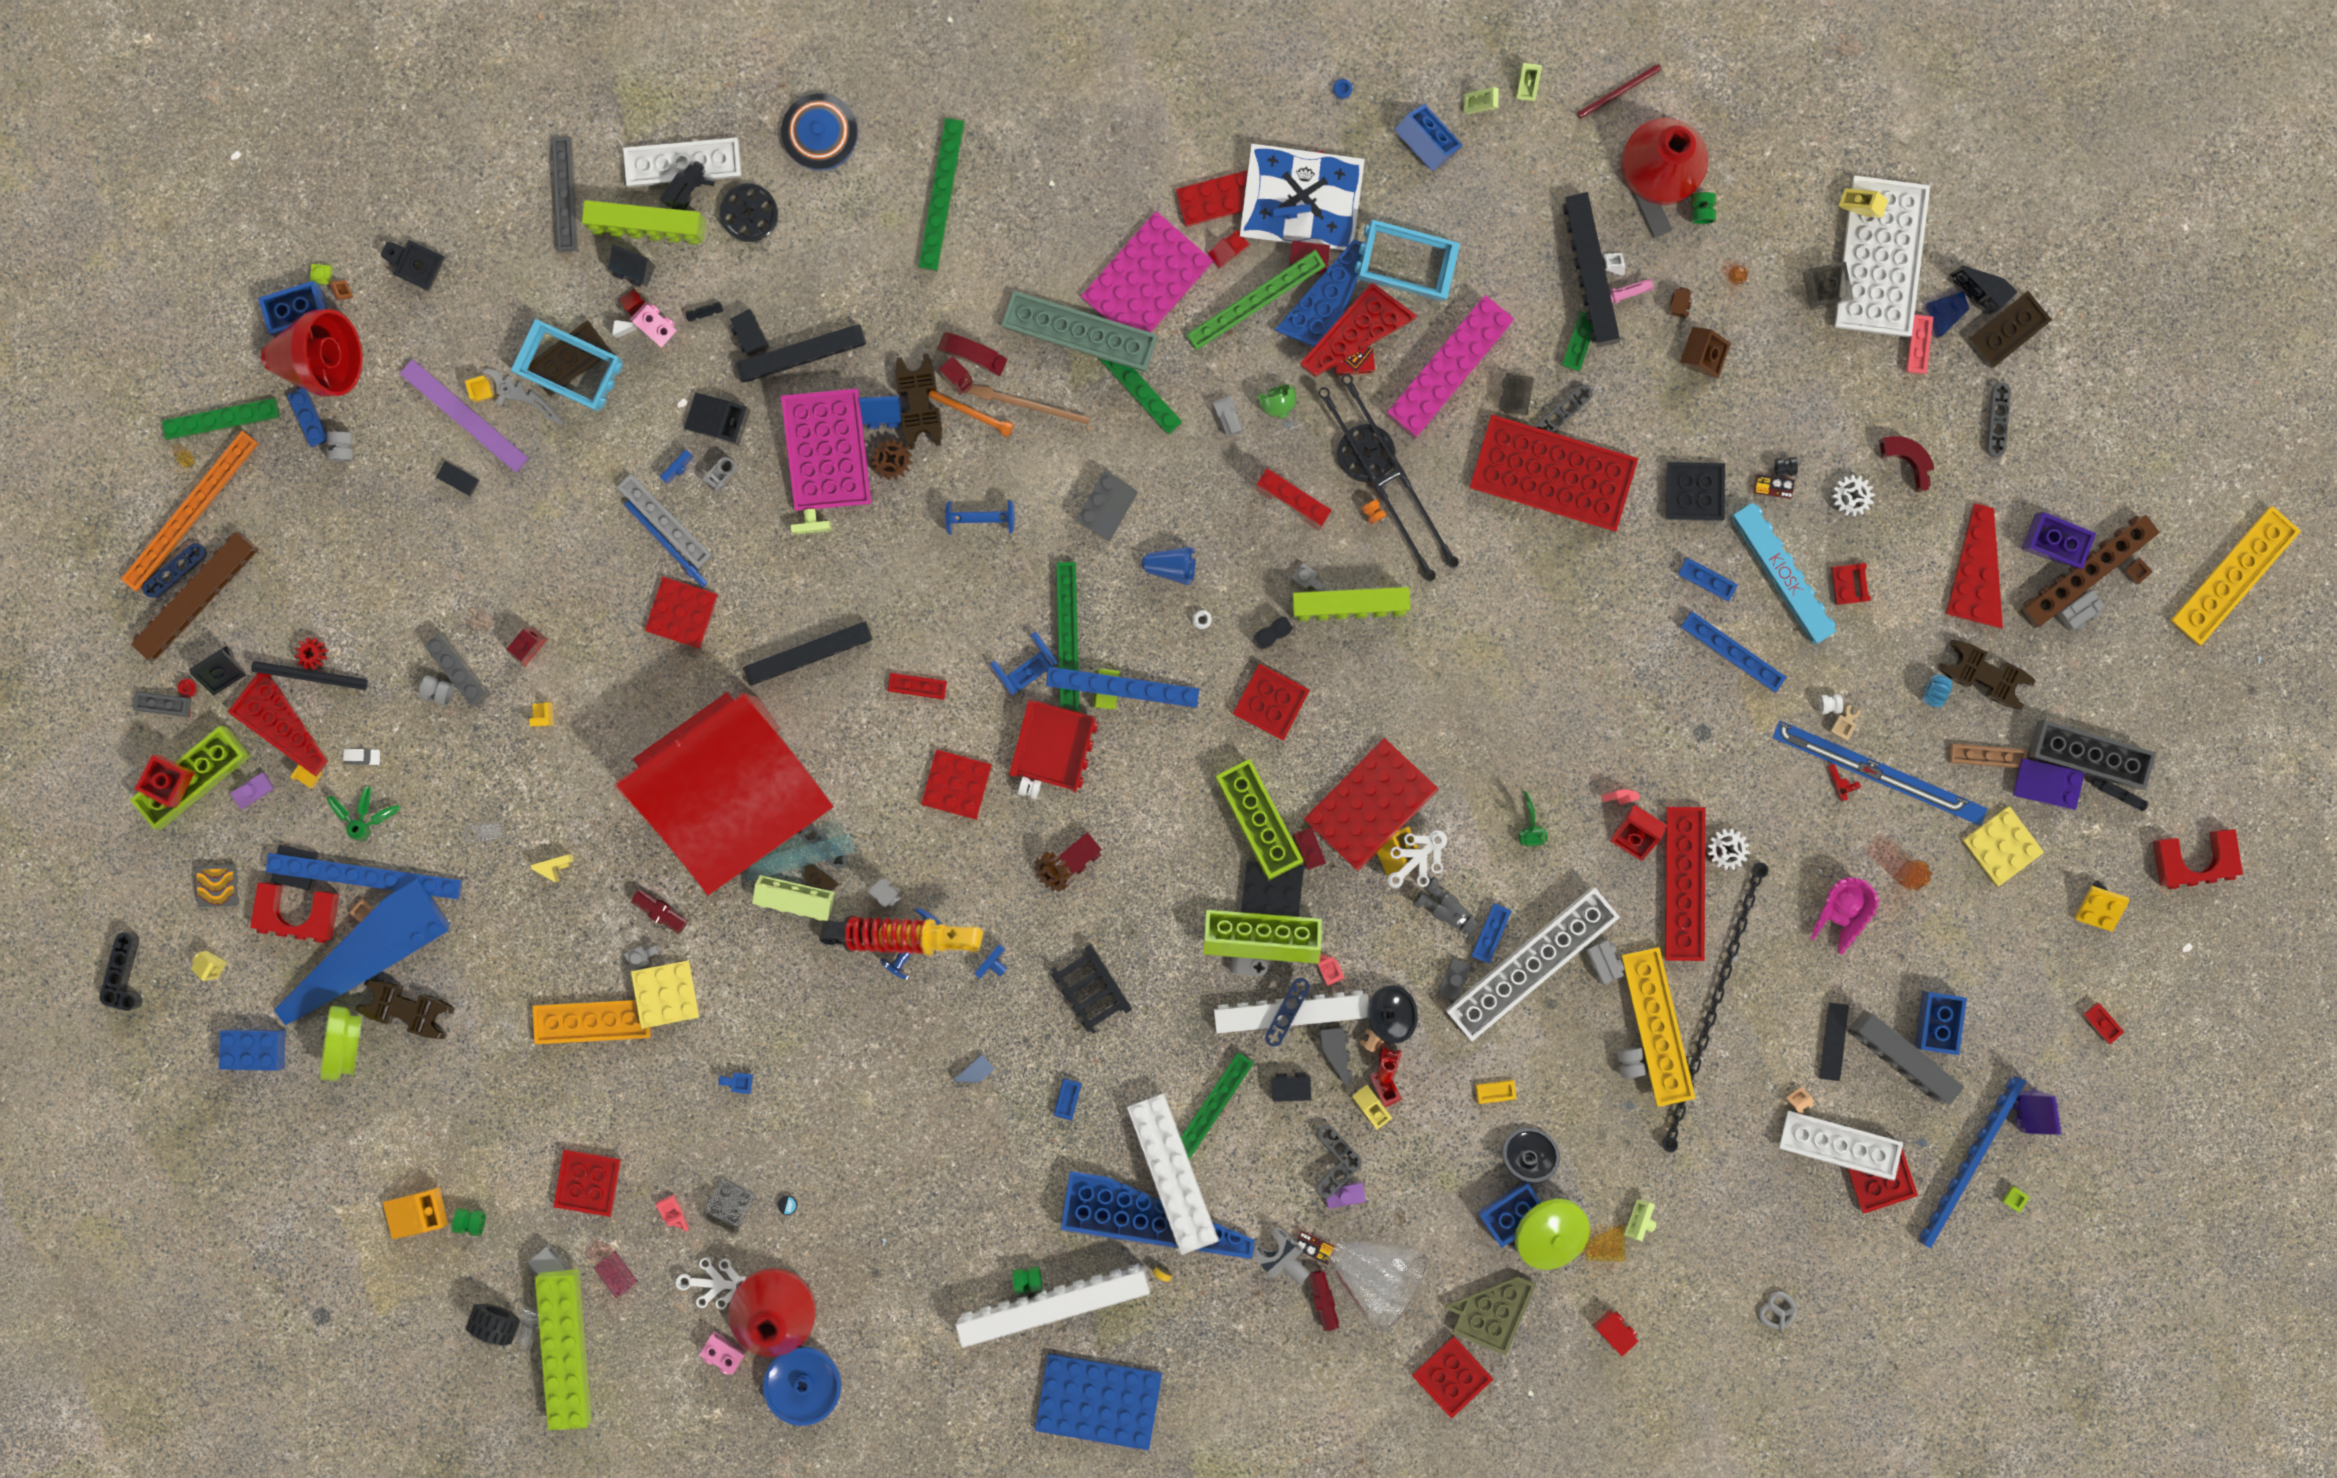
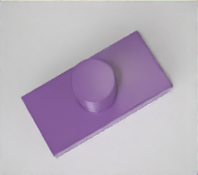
[230,772,275,809]
[1324,1182,1366,1209]

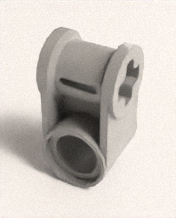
[702,457,738,494]
[1230,957,1268,976]

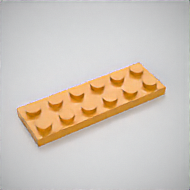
[533,1000,651,1044]

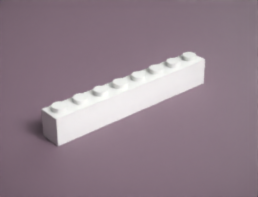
[1214,990,1369,1033]

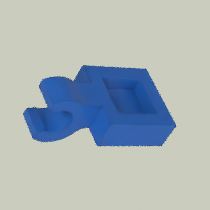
[718,1072,753,1094]

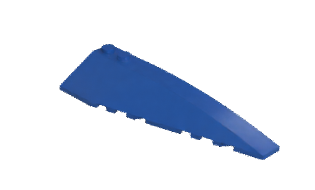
[274,878,450,1025]
[1059,1171,1254,1259]

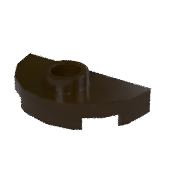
[804,862,839,891]

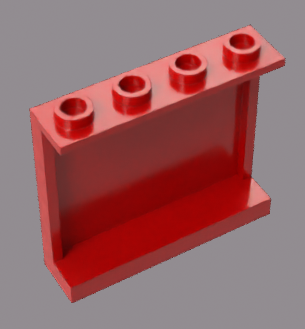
[1009,699,1099,793]

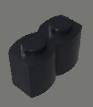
[1253,617,1293,650]

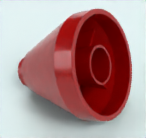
[1621,118,1709,206]
[261,309,363,397]
[728,1268,816,1357]

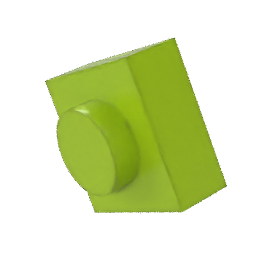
[310,264,333,286]
[2001,1185,2030,1213]

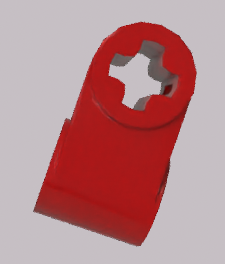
[1377,1045,1402,1083]

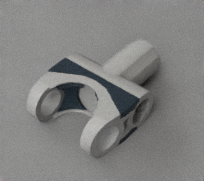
[1253,1227,1310,1285]

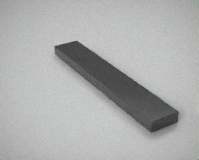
[551,137,578,253]

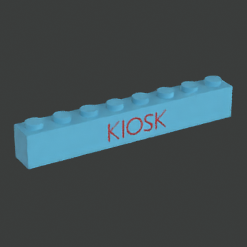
[1730,503,1837,645]

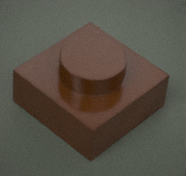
[2124,557,2153,585]

